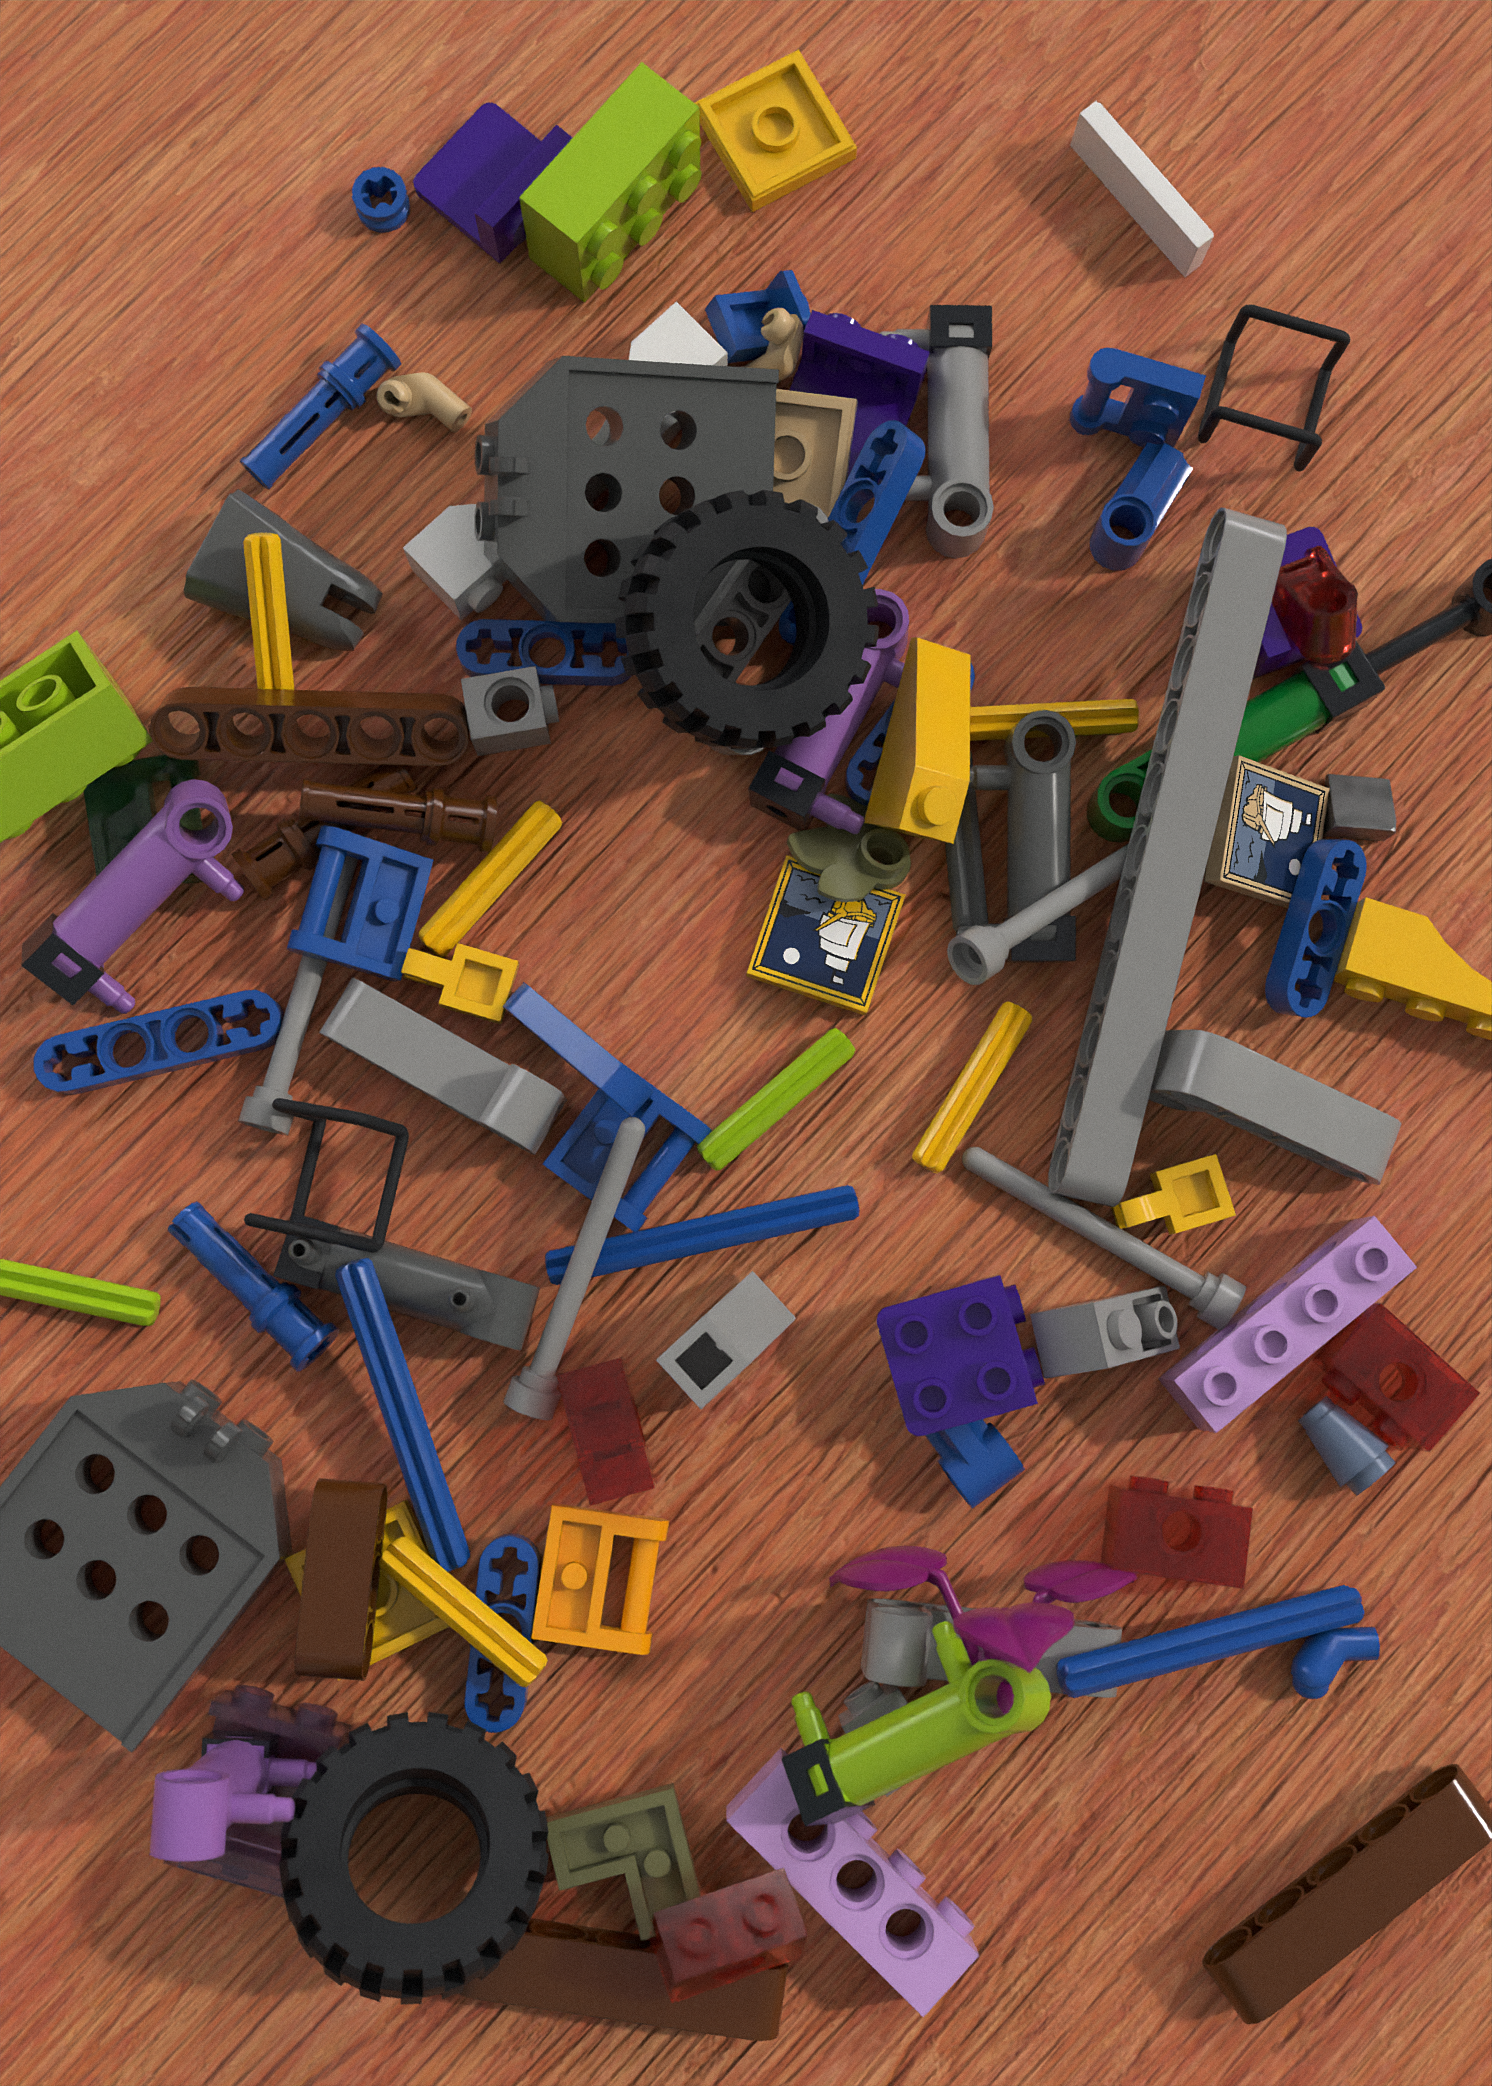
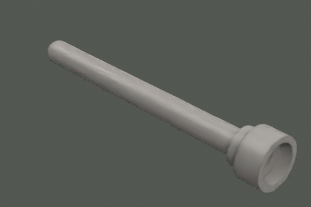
[947,843,1129,985]
[238,856,358,1136]
[503,1117,645,1420]
[962,1147,1246,1331]

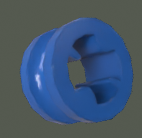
[352,167,410,233]

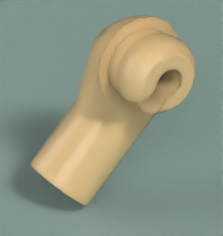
[743,307,804,382]
[377,372,472,432]

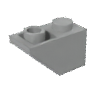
[656,1271,796,1409]
[1030,1285,1180,1379]

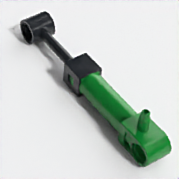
[1087,559,1492,843]

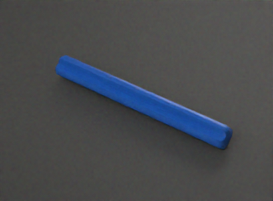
[545,1185,860,1285]
[335,1258,470,1572]
[1056,1585,1365,1698]

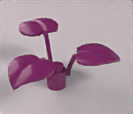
[829,1546,1138,1715]

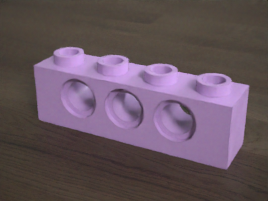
[1158,1216,1417,1433]
[726,1748,979,2017]

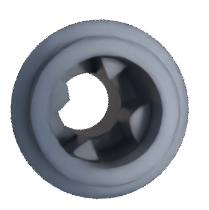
[1298,1396,1396,1496]

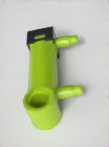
[781,1621,1051,1826]

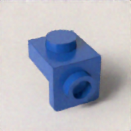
[705,270,811,363]

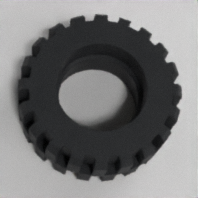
[615,490,879,749]
[279,1712,549,2005]

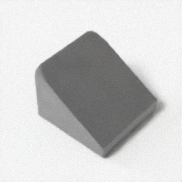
[1322,774,1396,842]

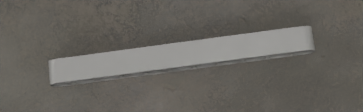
[1048,508,1287,1207]

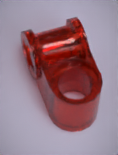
[1272,545,1358,663]

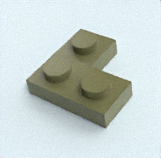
[546,1783,706,1941]

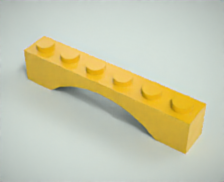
[1334,897,1492,1040]

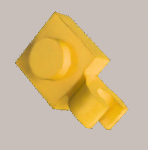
[401,943,519,1025]
[1111,1154,1236,1235]

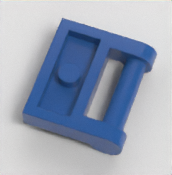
[1069,347,1206,448]
[286,826,434,982]
[543,1061,712,1232]

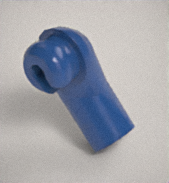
[1291,1626,1380,1699]

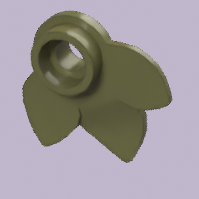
[787,793,911,902]

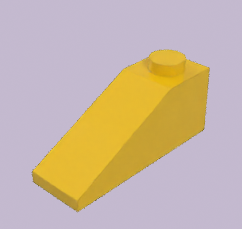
[864,637,971,844]

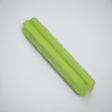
[697,1028,855,1171]
[0,1259,161,1326]

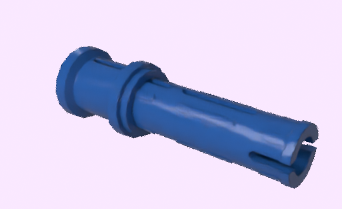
[239,323,402,490]
[168,1202,340,1372]

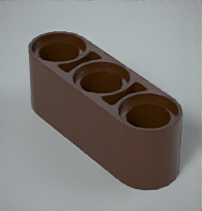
[295,1478,388,1681]

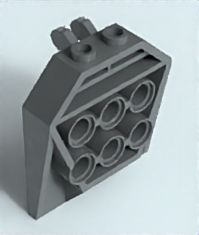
[474,356,779,626]
[0,1379,292,1753]

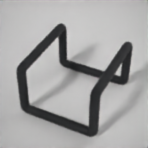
[1197,304,1350,471]
[244,1098,409,1252]

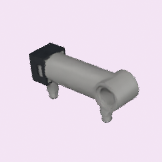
[879,305,994,559]

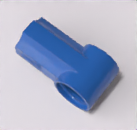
[1089,442,1193,570]
[925,1419,1025,1509]

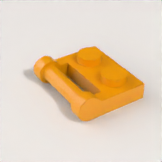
[531,1503,669,1655]

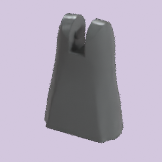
[184,489,383,651]

